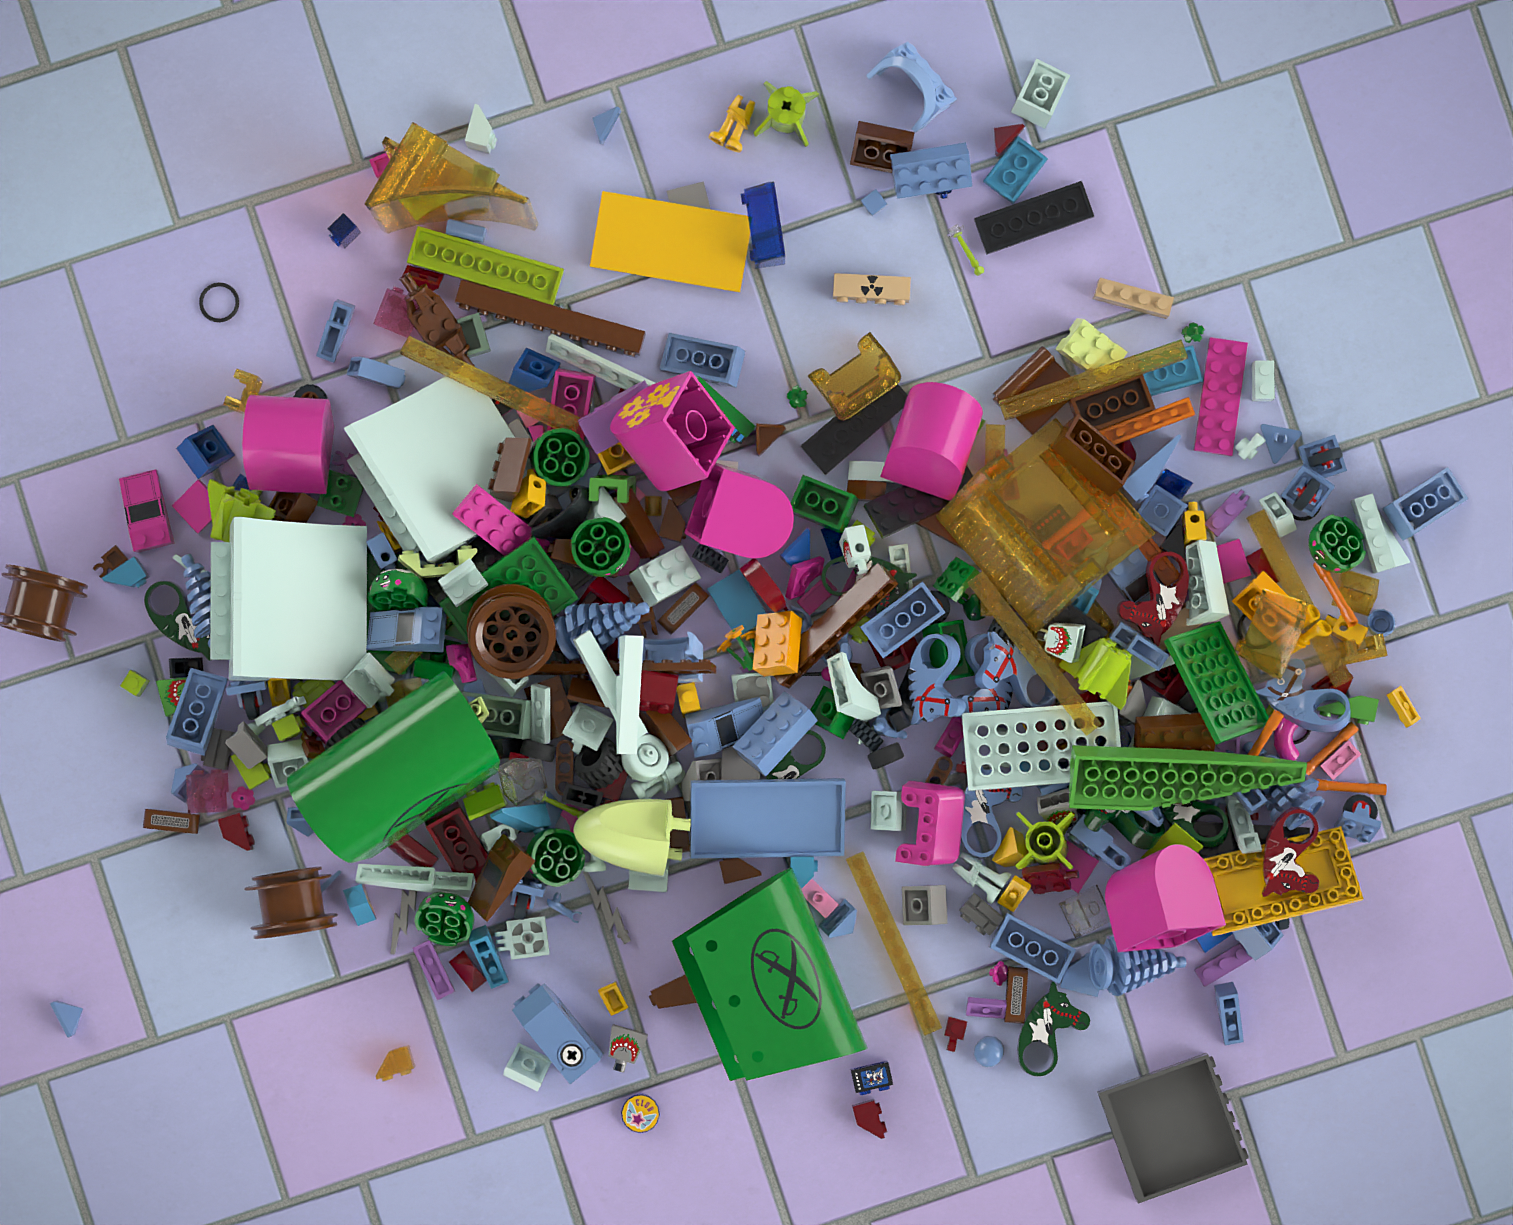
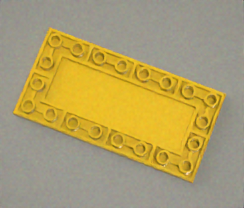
[590,191,753,292]
[1204,826,1364,936]

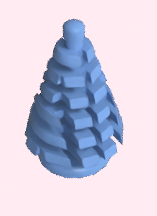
[181,554,211,647]
[554,602,650,660]
[1243,741,1325,830]
[1089,936,1187,996]

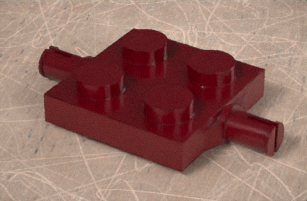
[1019,863,1079,894]

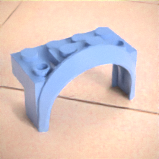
[867,42,957,133]
[618,632,703,683]

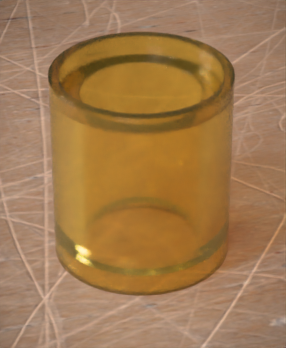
[645,496,662,516]

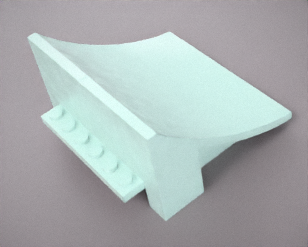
[344,364,550,565]
[210,517,367,681]

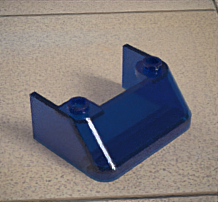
[740,181,785,269]

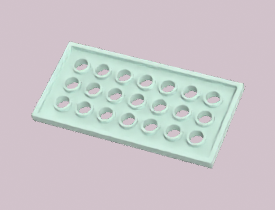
[962,701,1121,791]

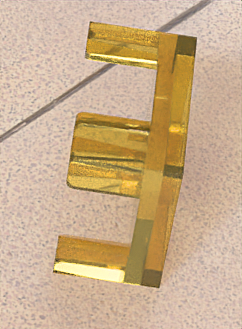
[223,368,263,414]
[1336,633,1388,666]

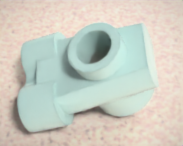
[1235,433,1266,460]

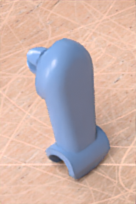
[547,892,582,923]

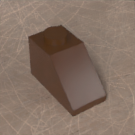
[846,480,886,502]
[658,499,687,543]
[719,858,762,884]

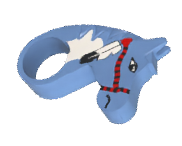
[961,767,1023,858]

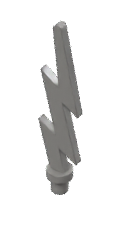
[583,871,631,944]
[390,889,417,954]

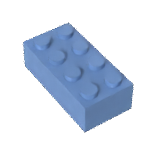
[890,142,973,199]
[733,691,818,777]
[989,913,1076,984]

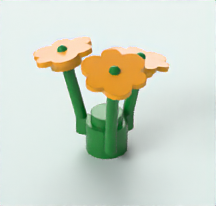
[717,625,756,671]

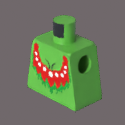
[156,677,187,717]

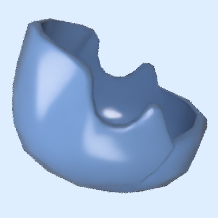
[1366,609,1396,638]
[974,1036,1004,1067]

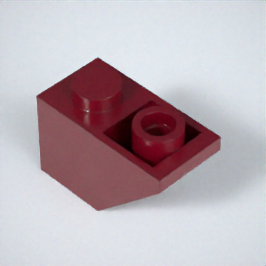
[218,813,255,851]
[852,1099,887,1139]

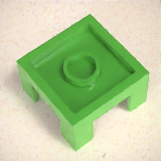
[589,474,637,503]

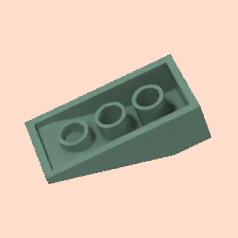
[461,691,531,739]

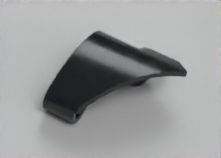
[530,485,592,540]
[888,664,914,733]

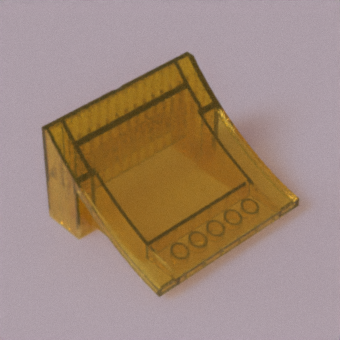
[364,122,539,234]
[936,418,1156,633]

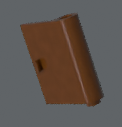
[993,346,1082,435]

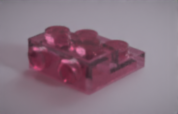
[373,286,418,338]
[186,769,229,814]

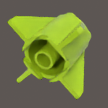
[753,81,819,147]
[207,479,276,542]
[1059,638,1133,710]
[1015,812,1074,870]

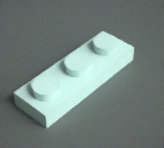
[531,683,550,744]

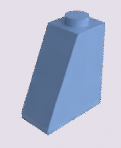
[347,357,406,389]

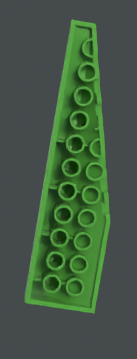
[1069,745,1307,811]

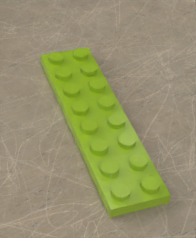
[407,226,564,305]

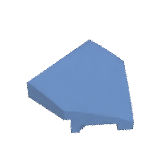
[1060,952,1100,997]

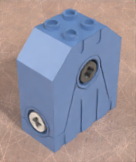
[512,983,604,1084]

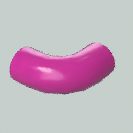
[1273,717,1300,761]

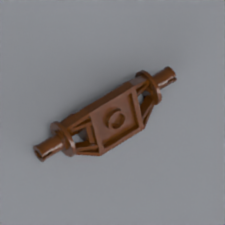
[399,272,475,368]

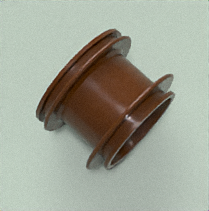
[0,564,88,642]
[467,584,556,679]
[244,866,338,939]

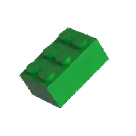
[791,475,859,534]

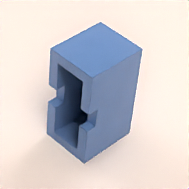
[1233,788,1268,816]

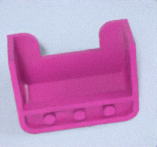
[895,780,965,866]

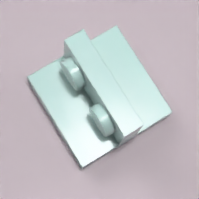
[438,558,488,607]
[342,653,395,708]
[562,702,614,754]
[871,791,907,831]
[628,859,670,892]
[503,1043,552,1091]

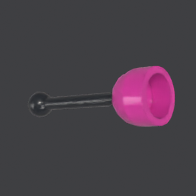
[803,666,831,681]

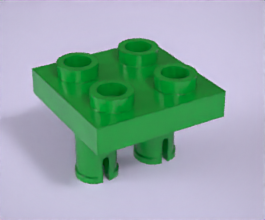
[317,469,364,518]
[933,557,981,605]

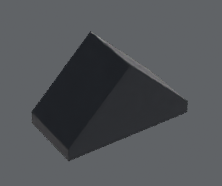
[1159,525,1186,563]
[169,657,204,679]
[491,738,523,759]
[561,783,604,809]

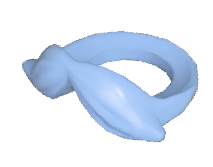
[790,605,813,634]

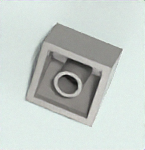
[902,885,948,925]

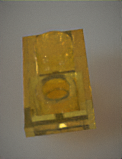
[376,1045,415,1082]

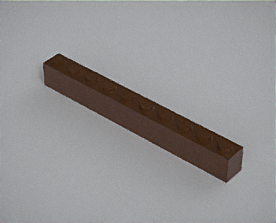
[455,280,646,357]

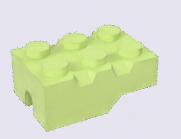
[1055,318,1128,383]

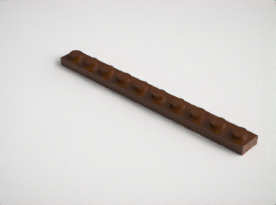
[531,659,716,675]

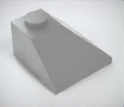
[861,666,902,709]
[1117,680,1146,725]
[682,758,722,801]

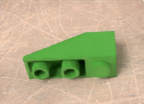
[1316,695,1379,725]

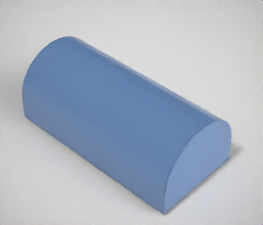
[446,219,487,243]

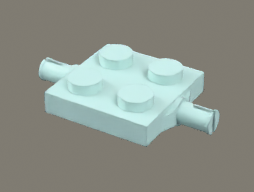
[254,696,306,726]

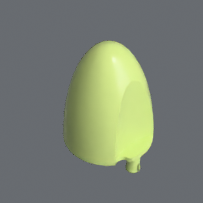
[574,799,691,876]

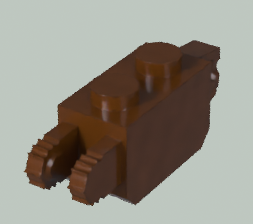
[627,570,658,638]

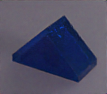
[1155,469,1193,500]
[820,527,844,565]

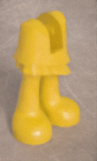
[708,94,755,153]
[1275,604,1332,656]

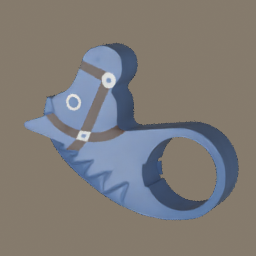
[1256,658,1351,732]

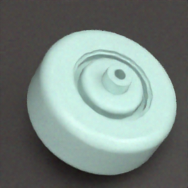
[621,734,669,782]

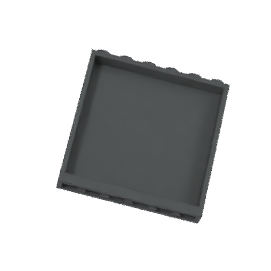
[1097,1053,1249,1204]

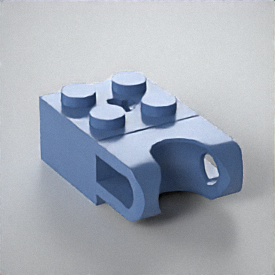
[1067,814,1130,870]

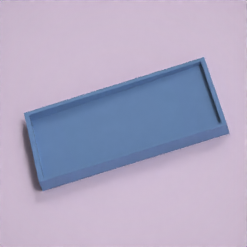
[690,778,846,858]

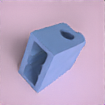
[366,533,398,571]

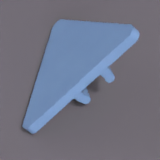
[1260,424,1302,464]

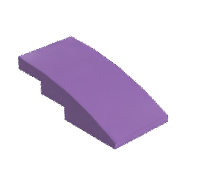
[578,380,648,455]

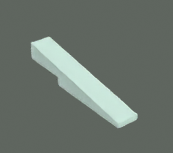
[573,630,648,739]
[616,635,644,754]
[355,864,476,898]

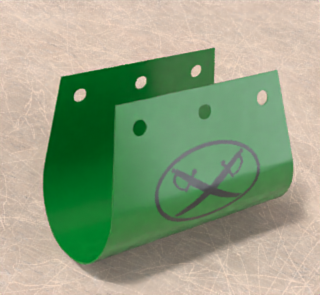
[287,671,500,863]
[672,868,868,1081]

